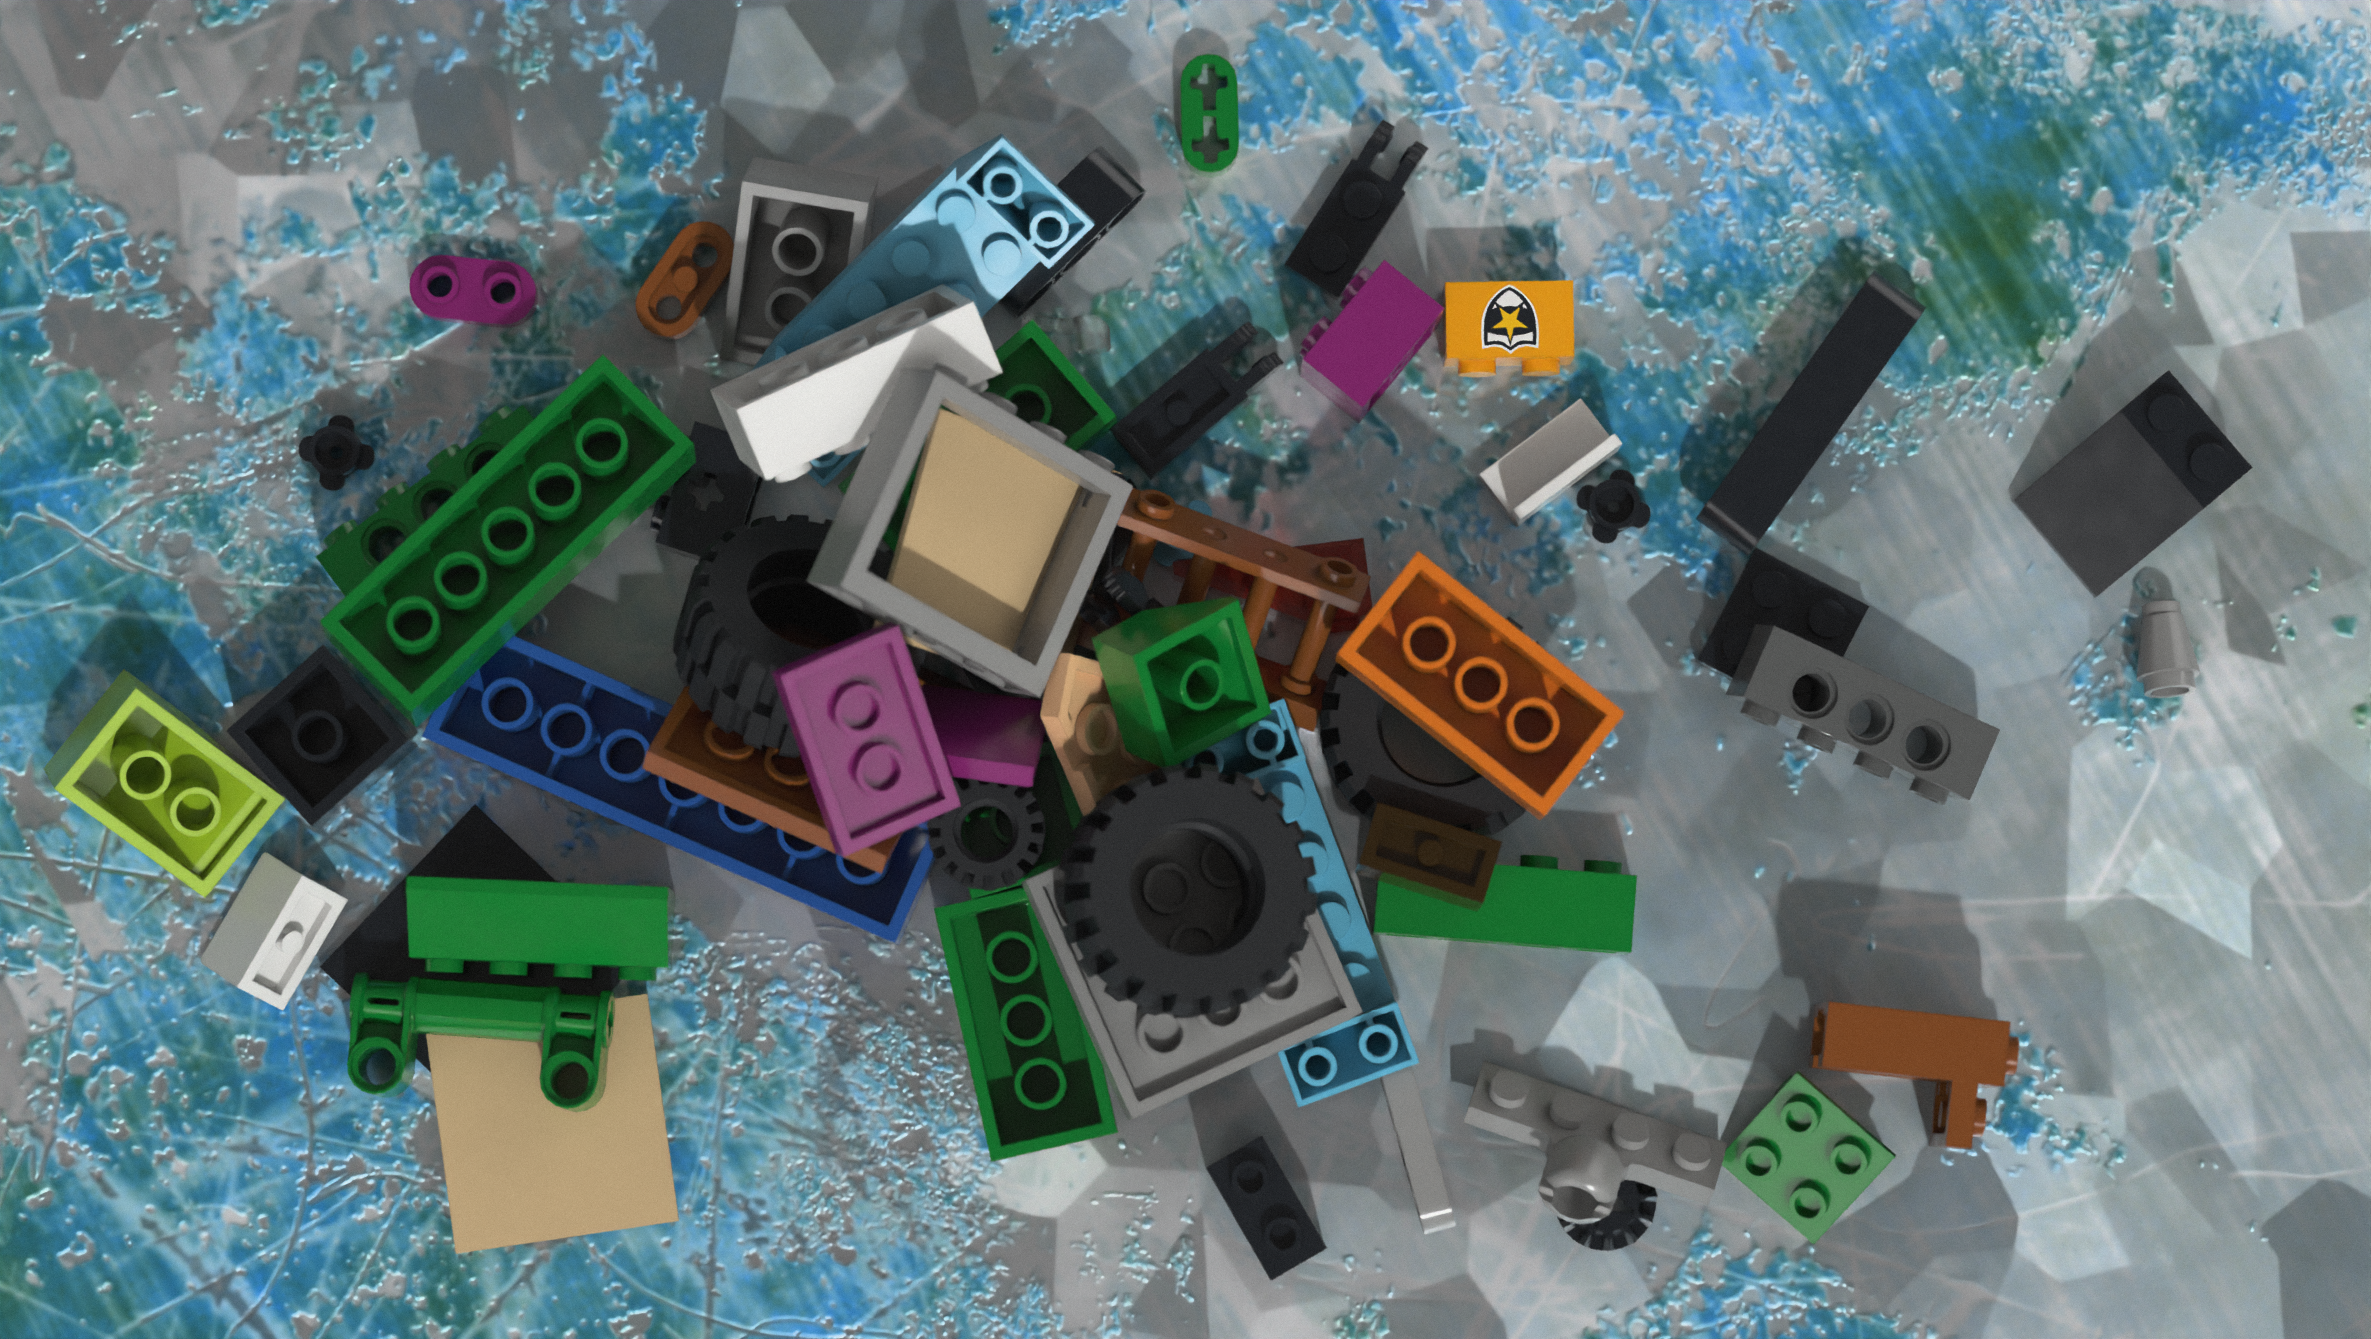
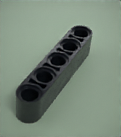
[1696,270,1926,556]

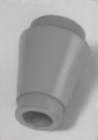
[2136,600,2201,698]

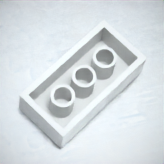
[710,284,1003,482]

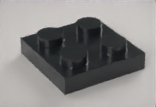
[1696,548,1869,710]

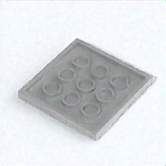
[1021,777,1363,1120]

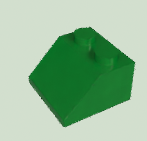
[1092,597,1272,767]

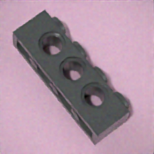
[1725,624,2000,805]

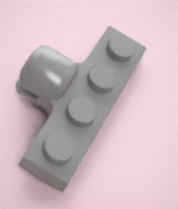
[1463,1061,1728,1224]

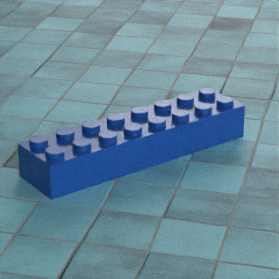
[422,636,936,946]

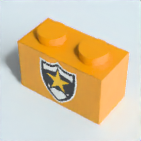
[1442,280,1575,377]

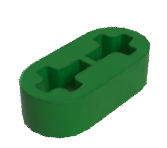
[1180,54,1239,178]

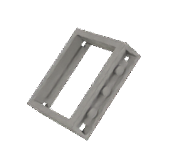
[807,363,1133,697]

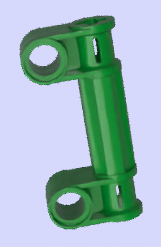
[347,972,615,1112]

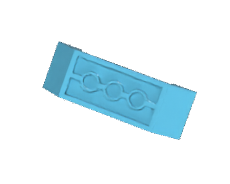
[752,134,1095,488]
[1179,699,1420,1108]

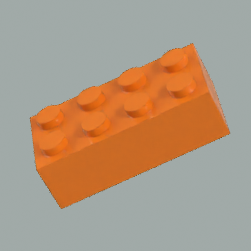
[1335,551,1625,820]

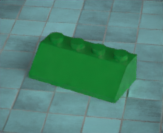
[406,876,675,981]

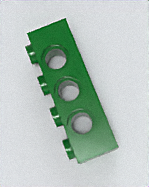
[316,405,534,597]

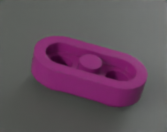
[409,255,539,328]

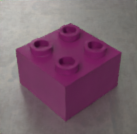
[1299,260,1444,423]

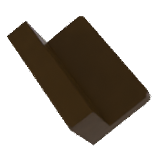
[1355,802,1502,911]

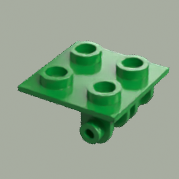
[1722,1071,1896,1244]

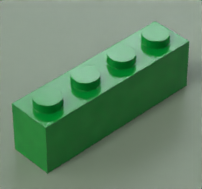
[1372,855,1637,955]

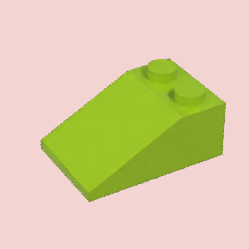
[43,669,285,898]

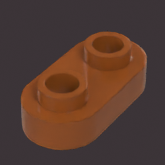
[636,221,734,340]

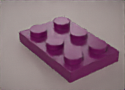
[772,621,961,857]

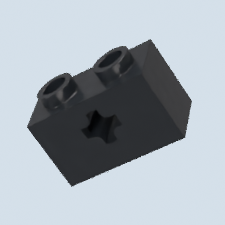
[650,421,764,561]
[1206,1136,1327,1281]

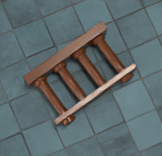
[1076,488,1371,732]

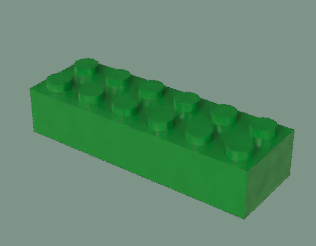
[319,354,696,728]

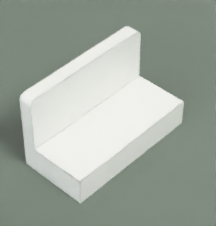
[1478,398,1623,527]
[201,852,348,1011]

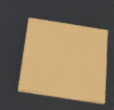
[874,408,1123,689]
[426,994,680,1254]

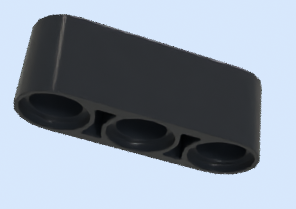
[999,146,1146,319]

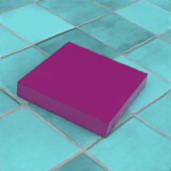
[921,684,1046,787]

